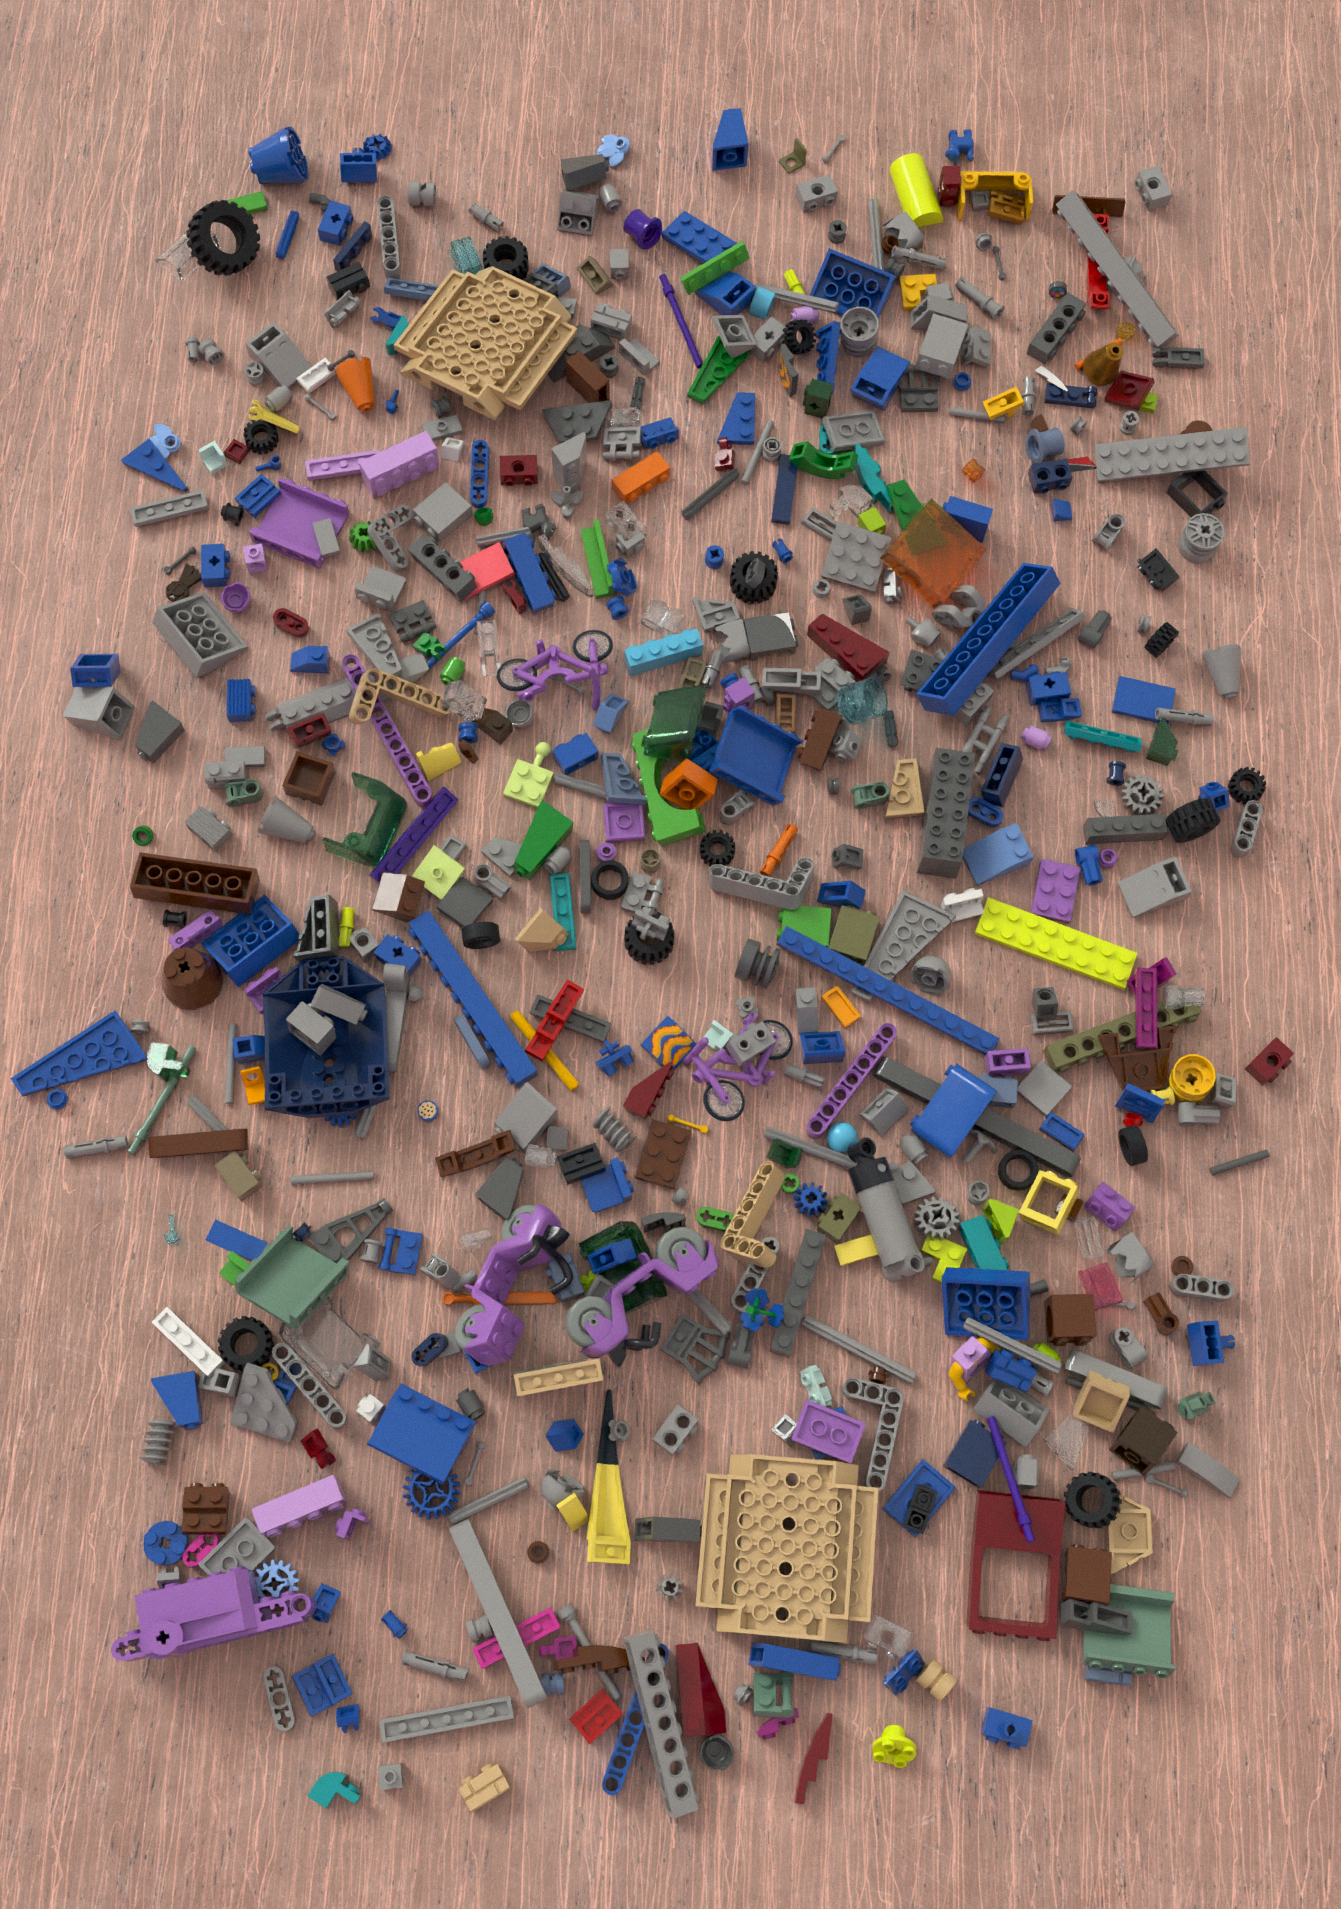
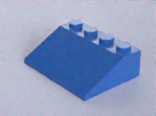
[810,248,897,318]
[201,895,299,987]
[942,1267,1031,1340]
[367,1384,476,1484]

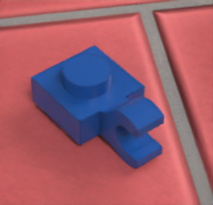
[371,307,401,329]

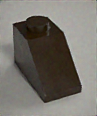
[471,707,513,745]

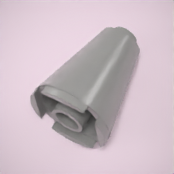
[1202,644,1241,699]
[258,797,315,844]

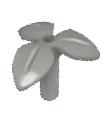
[551,486,584,517]
[963,1129,996,1163]

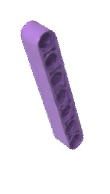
[806,1023,897,1139]

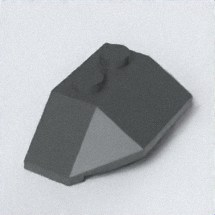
[548,324,615,383]

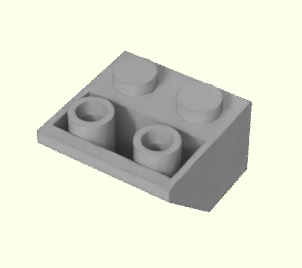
[557,189,599,235]

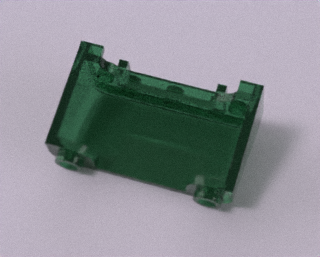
[641,685,707,763]
[578,1221,667,1315]

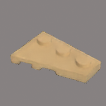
[885,758,924,819]

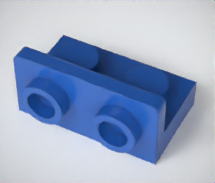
[641,417,679,450]

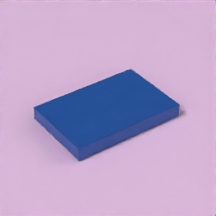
[1112,676,1176,725]
[882,1459,956,1537]

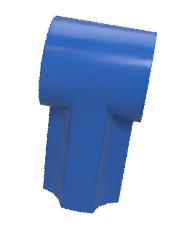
[1075,845,1103,886]

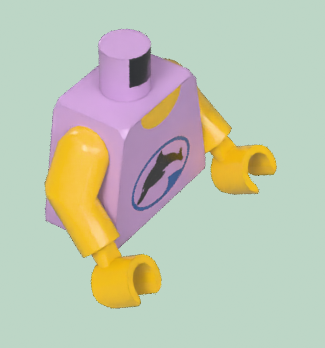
[949,1336,1002,1403]

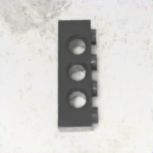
[1027,293,1086,364]
[407,533,477,602]

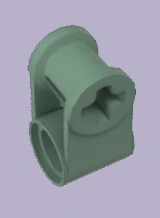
[224,779,263,807]
[850,782,889,809]

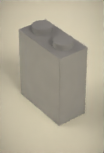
[413,482,473,543]

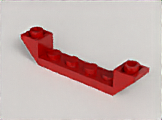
[1087,214,1110,309]

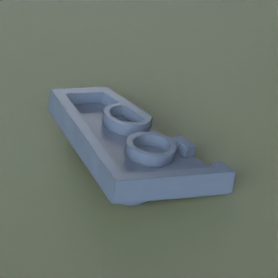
[600,753,647,805]

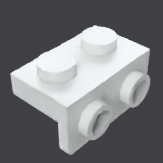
[941,888,984,922]

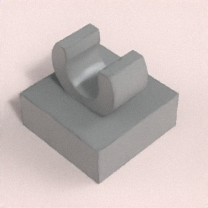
[157,1566,183,1589]

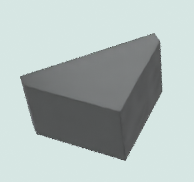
[842,594,872,625]

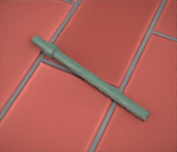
[127,1046,197,1155]

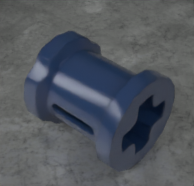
[1107,761,1126,786]

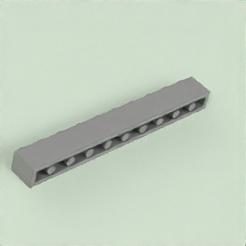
[1056,190,1179,348]

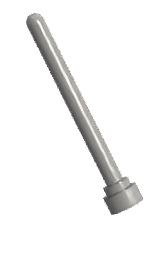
[557,1603,621,1701]

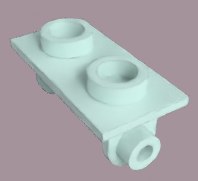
[800,1365,833,1407]

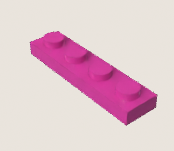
[472,1607,561,1669]

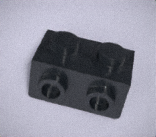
[1137,548,1180,592]

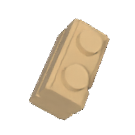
[459,1762,511,1813]

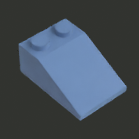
[963,823,1033,886]

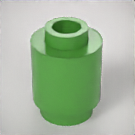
[440,657,466,687]

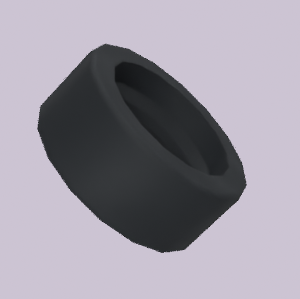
[591,860,628,900]
[461,922,500,949]
[1118,1125,1148,1166]
[998,1150,1039,1191]

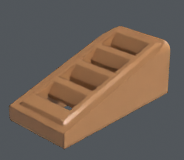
[775,694,796,733]

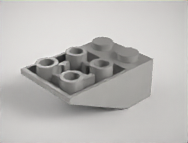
[246,322,312,388]
[1117,857,1192,918]

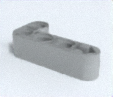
[731,1237,779,1321]

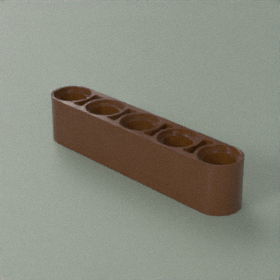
[149,1129,249,1158]

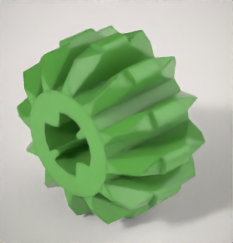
[349,520,379,553]

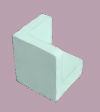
[199,441,227,475]
[704,1020,733,1052]

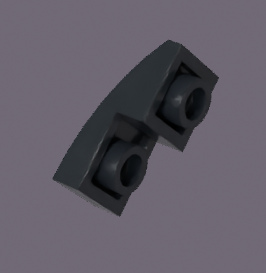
[903,1483,938,1534]

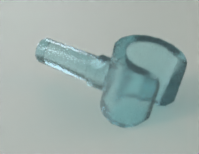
[164,1214,179,1245]

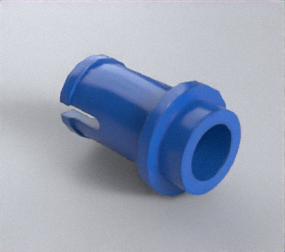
[772,538,793,563]
[381,1610,408,1639]

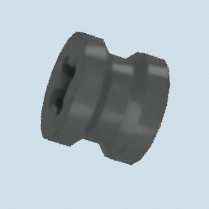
[828,220,847,244]
[885,257,906,280]
[600,354,618,378]
[431,395,452,418]

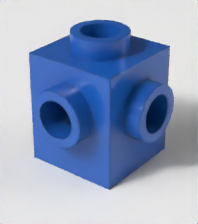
[1198,782,1230,812]

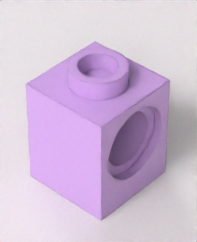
[243,544,268,574]

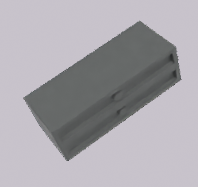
[917,748,975,879]

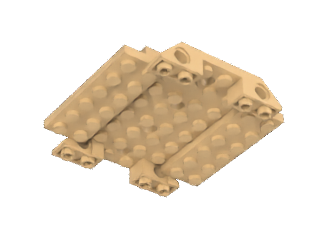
[394,266,578,420]
[696,1454,879,1644]

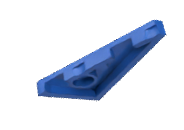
[121,439,189,492]

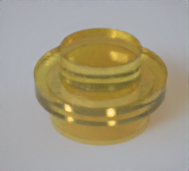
[1116,322,1135,340]

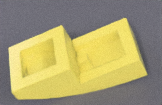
[834,1235,878,1266]
[556,1493,589,1532]

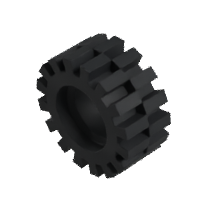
[782,319,816,354]
[243,419,279,455]
[1144,622,1179,658]
[1228,767,1266,805]
[700,830,735,867]

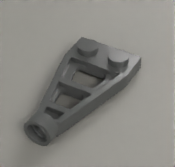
[309,1198,393,1264]

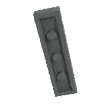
[530,994,612,1043]

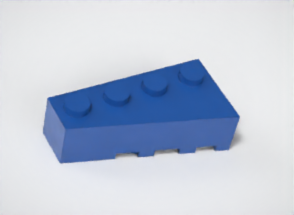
[503,532,556,614]

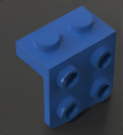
[581,1157,634,1213]

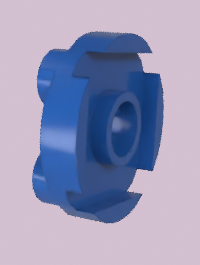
[607,558,637,596]
[143,1521,189,1566]

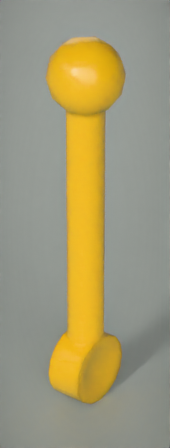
[667,1114,708,1134]

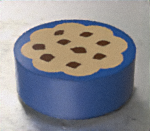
[417,1100,438,1122]

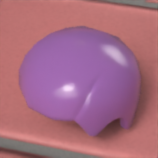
[221,582,250,613]

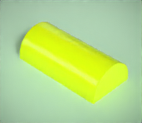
[889,153,943,227]

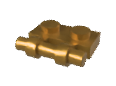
[987,189,1025,225]

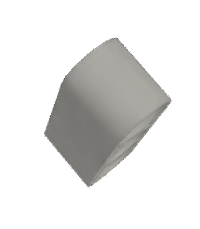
[1230,800,1263,858]
[1169,1274,1234,1302]

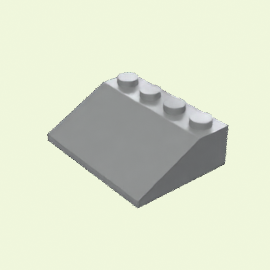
[152,592,248,678]

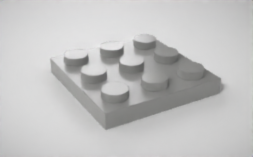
[821,522,892,592]

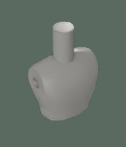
[906,616,941,648]

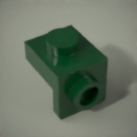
[766,1139,803,1168]

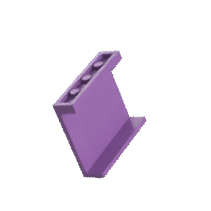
[249,478,349,569]

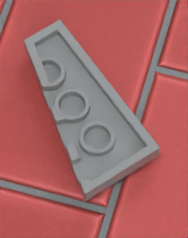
[346,613,403,683]

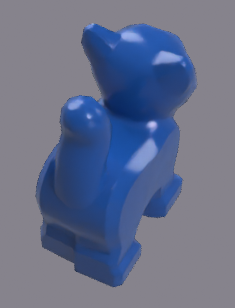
[945,129,974,165]

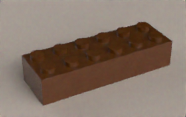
[130,852,260,915]

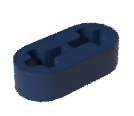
[412,1333,448,1366]

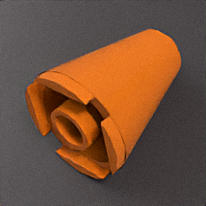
[335,357,375,412]

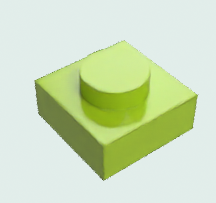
[1139,392,1159,413]

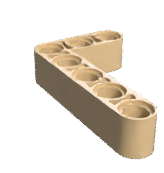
[349,668,454,725]
[720,1161,785,1268]

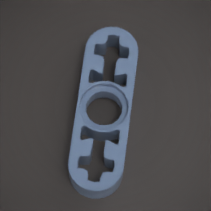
[454,1014,491,1069]

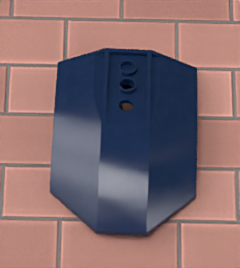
[262,956,390,1118]

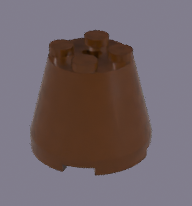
[161,947,223,1010]

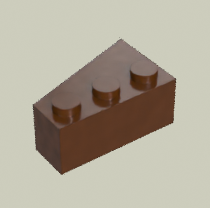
[797,707,843,771]

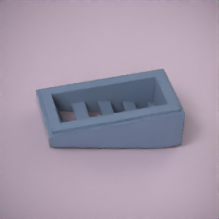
[533,263,571,297]

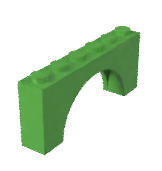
[632,720,706,846]

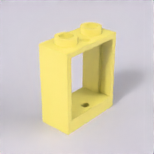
[1019,1170,1079,1235]

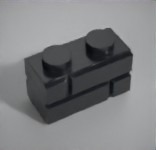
[326,262,370,301]

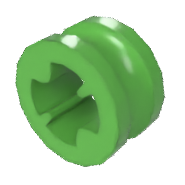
[781,1174,799,1194]

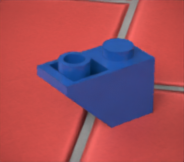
[232,1035,265,1064]

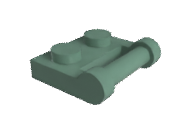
[753,1672,794,1718]

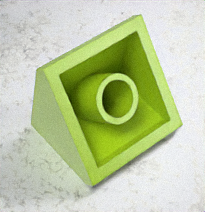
[981,1198,1019,1245]

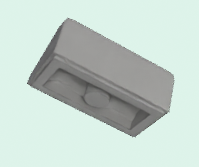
[355,1344,391,1381]

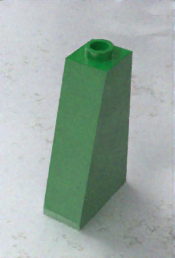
[514,800,574,881]

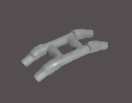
[962,706,1009,773]

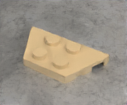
[1107,1495,1153,1574]

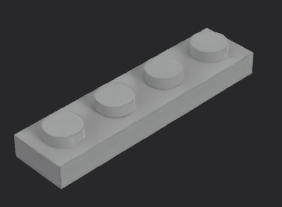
[130,490,209,527]

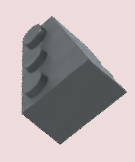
[293,894,339,962]

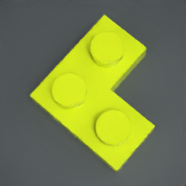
[920,1235,967,1283]

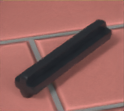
[538,552,570,602]

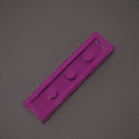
[1135,968,1158,1049]

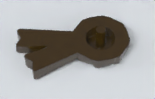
[166,563,201,602]

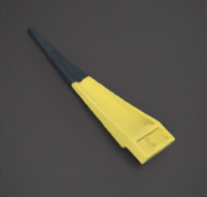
[586,1389,631,1564]

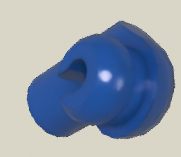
[1011,664,1039,682]

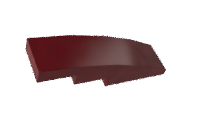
[794,1713,833,1804]

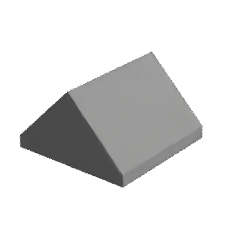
[712,315,757,359]

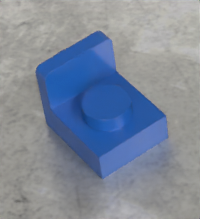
[311,1583,341,1623]

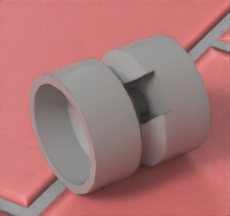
[408,181,436,207]

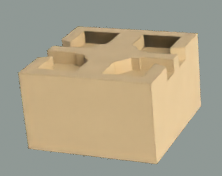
[1073,1370,1130,1433]

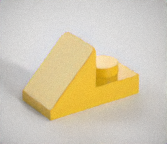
[983,387,1024,420]

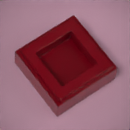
[223,439,250,464]

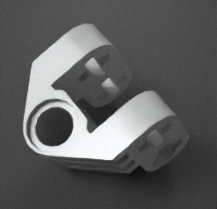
[932,585,985,627]

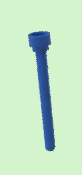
[426,601,496,669]

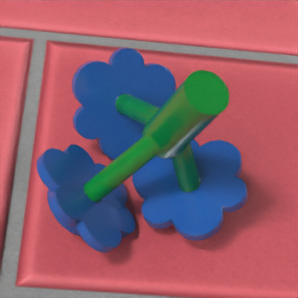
[740,1288,784,1332]

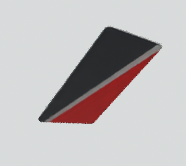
[1067,457,1097,472]

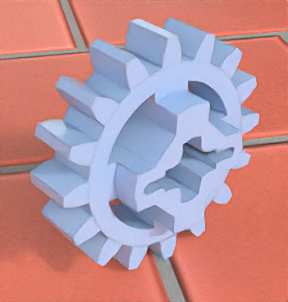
[255,1560,300,1599]

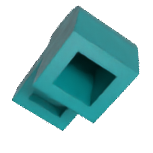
[308,1772,362,1808]

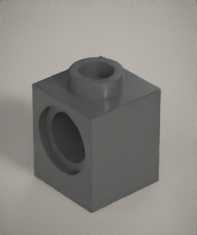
[1032,987,1058,1019]

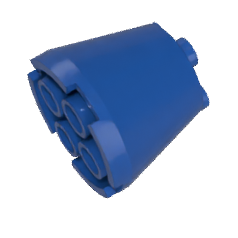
[248,126,309,184]

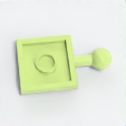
[503,742,554,808]

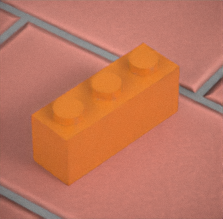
[612,451,670,505]

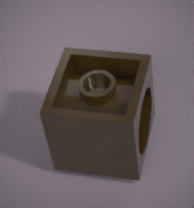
[1109,1406,1178,1476]

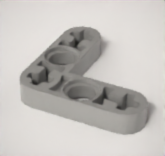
[368,505,413,571]

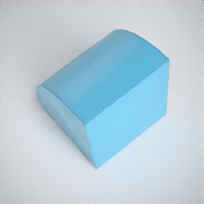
[749,287,775,320]

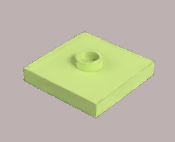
[412,845,466,900]

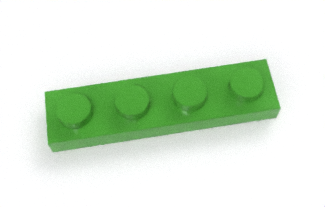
[680,241,750,295]

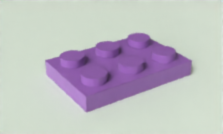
[1031,859,1080,924]
[791,1399,866,1464]

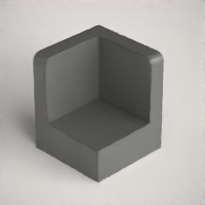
[698,701,724,734]

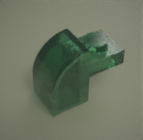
[147,1042,191,1082]

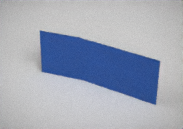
[205,1219,268,1261]

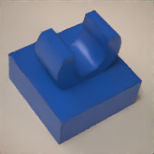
[336,1704,360,1733]

